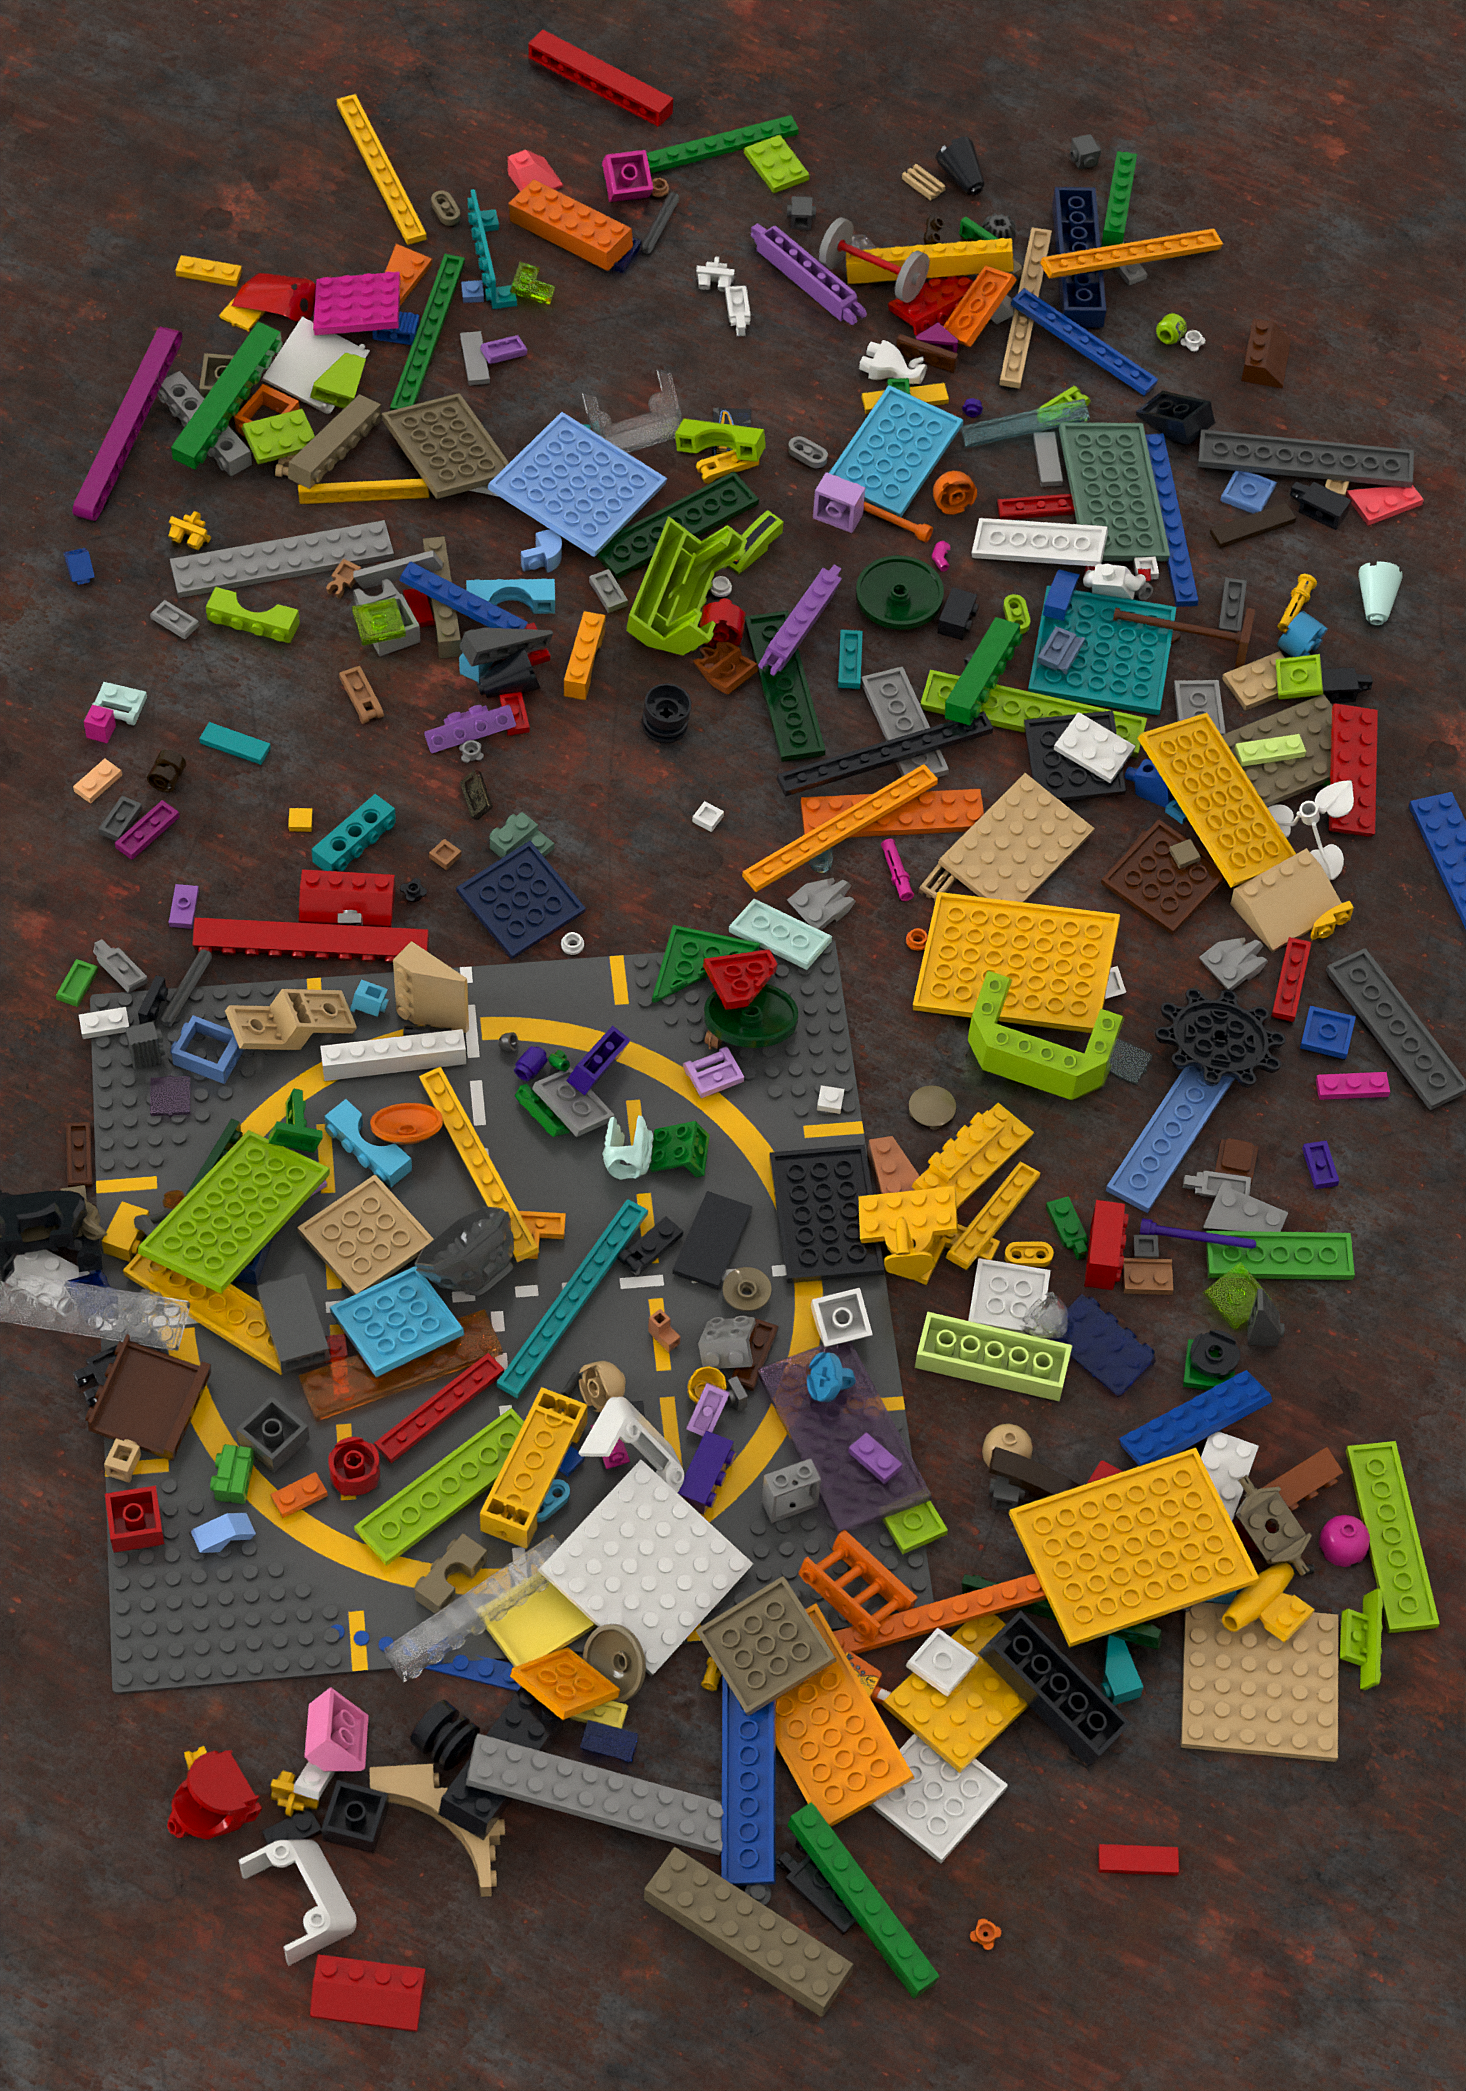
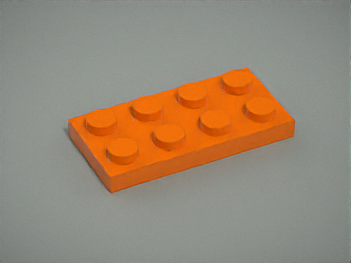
[943,266,1017,347]

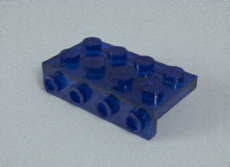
[1045,1294,1156,1398]

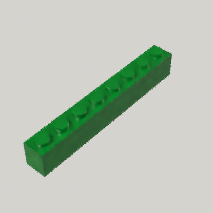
[171,322,283,470]
[787,1802,940,1999]

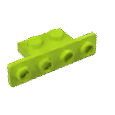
[1340,1588,1383,1690]

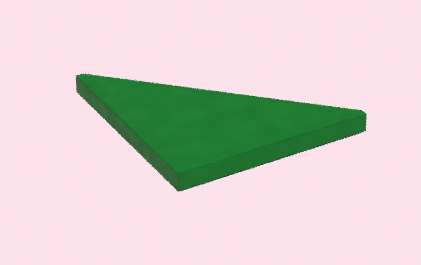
[652,925,760,1003]

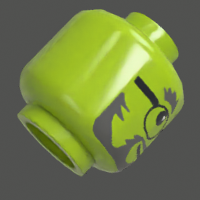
[1156,313,1187,345]

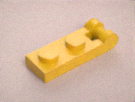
[696,450,759,484]

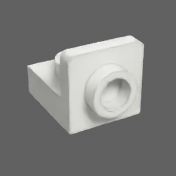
[1105,966,1126,999]

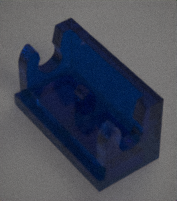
[580,1720,639,1763]

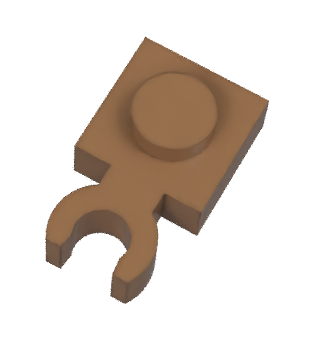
[326,558,362,599]

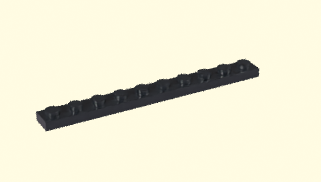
[777,711,993,797]

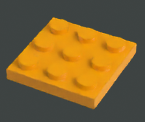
[510,1647,620,1720]

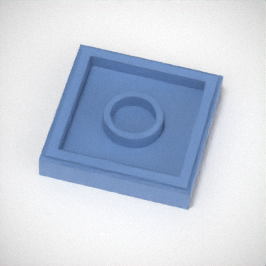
[1220,471,1277,514]

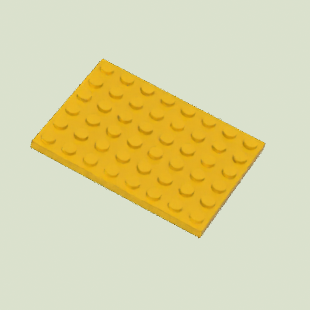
[913,892,1120,1033]
[1009,1448,1259,1647]

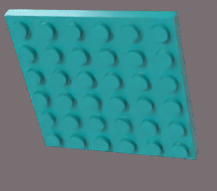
[1028,586,1177,715]

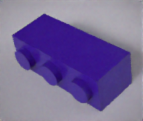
[566,1025,631,1095]
[678,1431,736,1515]

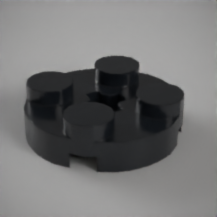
[1190,1330,1240,1380]

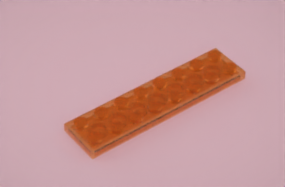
[299,1309,503,1421]

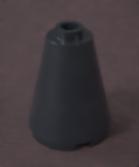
[935,137,985,196]
[476,648,540,698]

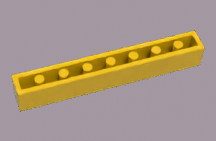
[846,238,1014,284]

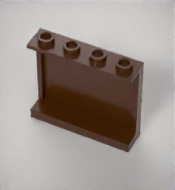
[85,1334,211,1461]

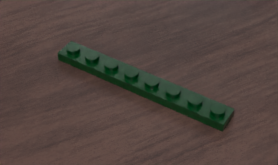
[961,1574,1162,1650]

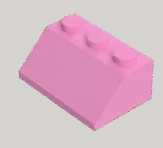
[304,1687,369,1771]

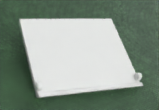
[262,317,370,414]

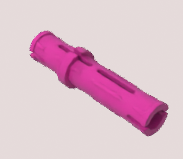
[881,839,914,901]

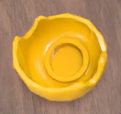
[687,1366,727,1404]

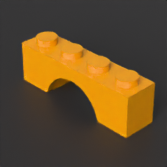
[564,611,605,700]

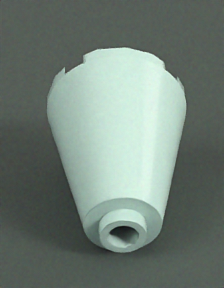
[1359,561,1403,625]

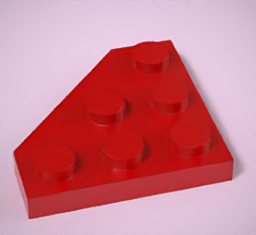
[703,949,777,1010]

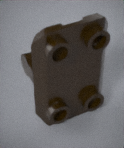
[923,216,974,245]

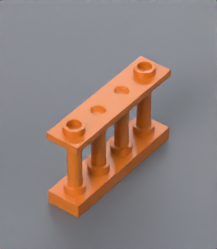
[798,1530,918,1642]

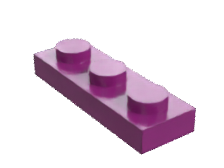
[115,800,180,860]

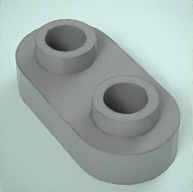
[788,436,828,468]

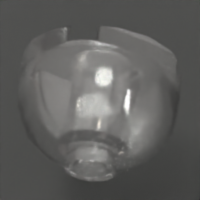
[1020,1292,1069,1340]

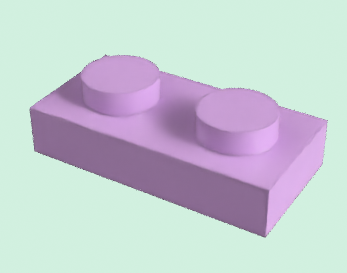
[686,1383,730,1436]

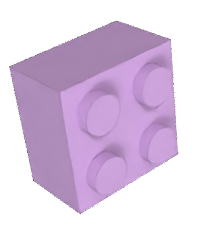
[813,473,865,533]

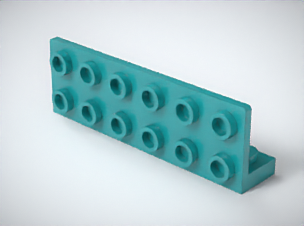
[467,189,517,309]

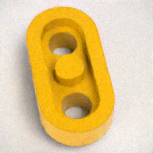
[1004,1242,1054,1268]

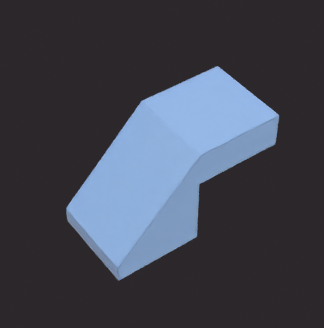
[191,1513,256,1553]

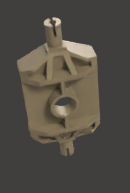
[1236,1475,1311,1576]

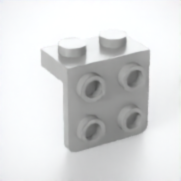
[698,1316,756,1369]

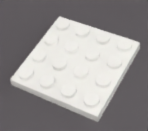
[870,1734,1008,1863]

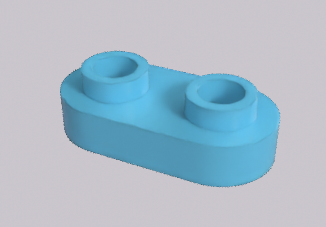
[537,1479,570,1522]

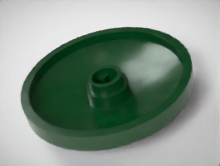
[856,555,944,630]
[704,984,798,1048]

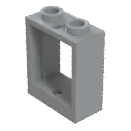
[762,1458,821,1523]

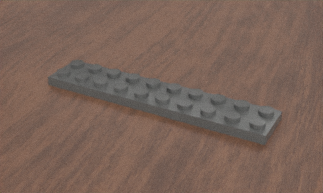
[1198,429,1414,488]

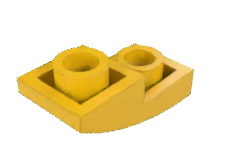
[1310,901,1354,940]

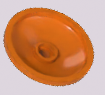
[370,1103,443,1145]

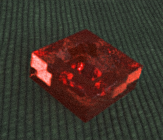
[324,1334,348,1363]

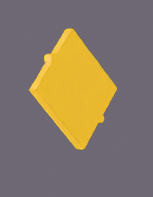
[219,298,266,332]

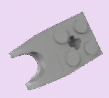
[353,579,420,656]

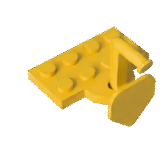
[859,1186,958,1280]

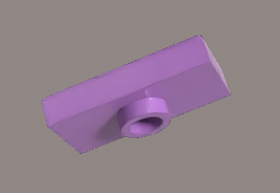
[480,335,528,364]
[169,884,199,929]

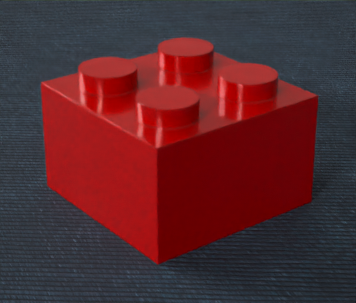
[105,1486,164,1553]

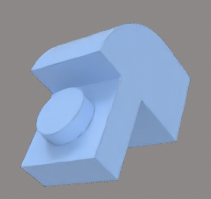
[521,529,562,573]

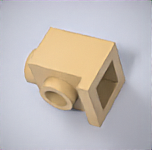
[104,1438,141,1483]

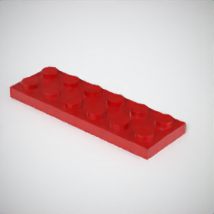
[1329,703,1378,837]

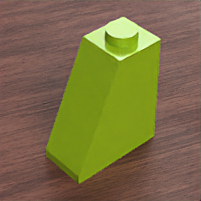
[310,352,366,408]

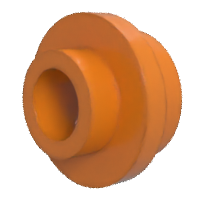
[906,928,928,951]

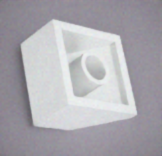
[810,1288,873,1347]

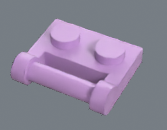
[683,1047,744,1098]

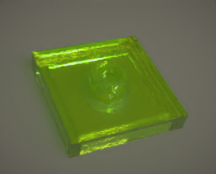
[352,598,406,646]
[1203,1262,1272,1330]

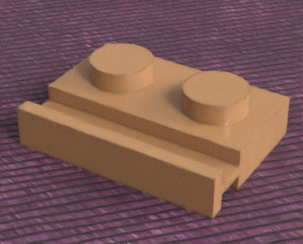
[1123,1258,1173,1295]

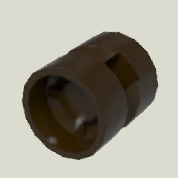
[147,749,186,793]

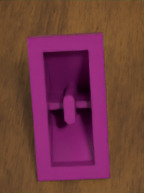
[916,323,958,353]

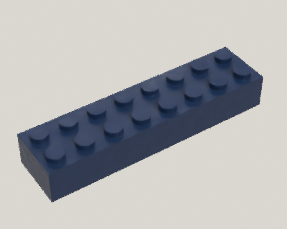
[1052,187,1106,328]

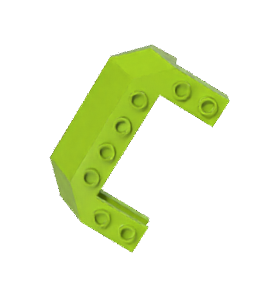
[626,516,747,655]
[967,971,1124,1101]

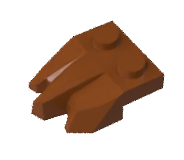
[693,642,758,695]

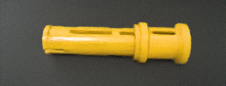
[1277,574,1317,633]

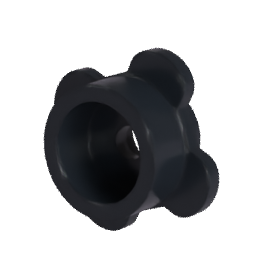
[400,878,427,902]

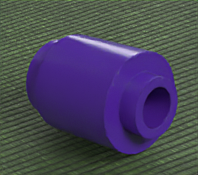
[514,1046,548,1081]

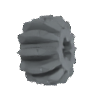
[982,212,1016,240]

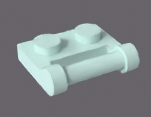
[93,682,147,725]

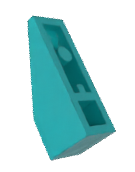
[1101,1635,1143,1705]

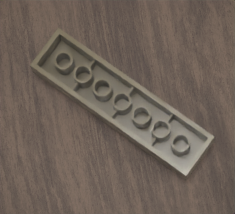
[644,1847,853,2017]

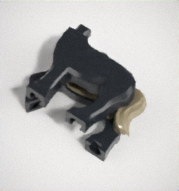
[0,1190,107,1282]

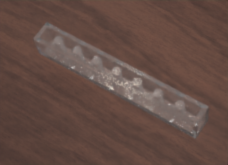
[384,1534,561,1682]

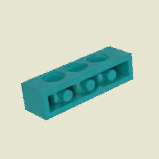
[311,794,396,872]

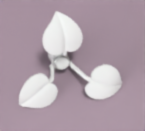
[1268,780,1354,880]

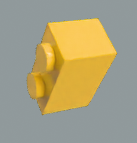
[101,1201,149,1262]

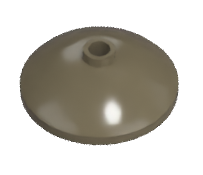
[583,1624,646,1702]

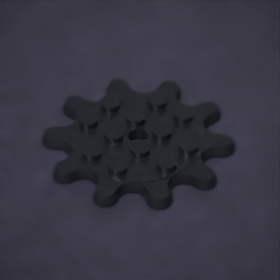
[1155,988,1286,1088]

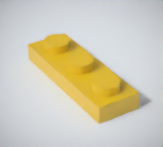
[175,255,242,287]

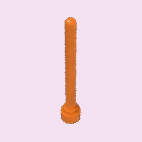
[863,501,933,543]

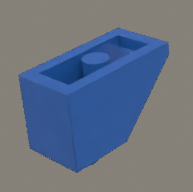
[63,548,94,584]

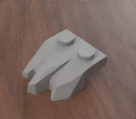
[787,878,856,931]
[1199,937,1268,990]

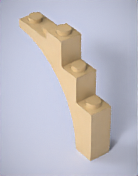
[369,1764,505,1897]

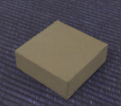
[1169,839,1200,869]

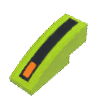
[728,510,783,575]

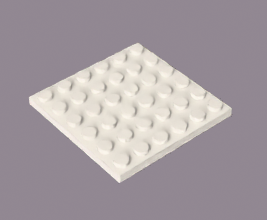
[538,1460,753,1676]

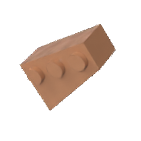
[867,1136,919,1194]

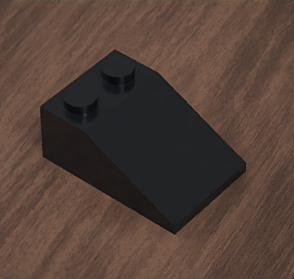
[1136,391,1215,445]

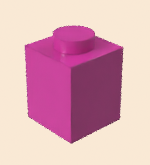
[84,704,116,744]

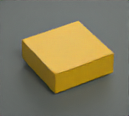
[288,808,313,832]

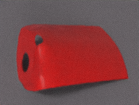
[231,273,316,322]

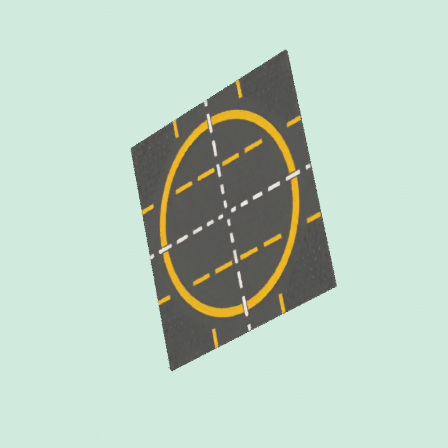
[90,940,934,1694]

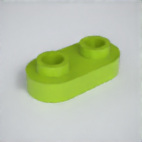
[1003,594,1030,634]

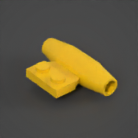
[1222,1562,1315,1643]

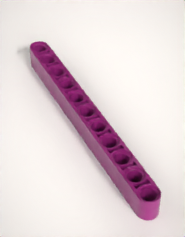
[73,326,182,521]

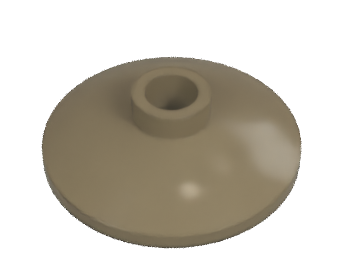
[723,1267,772,1312]

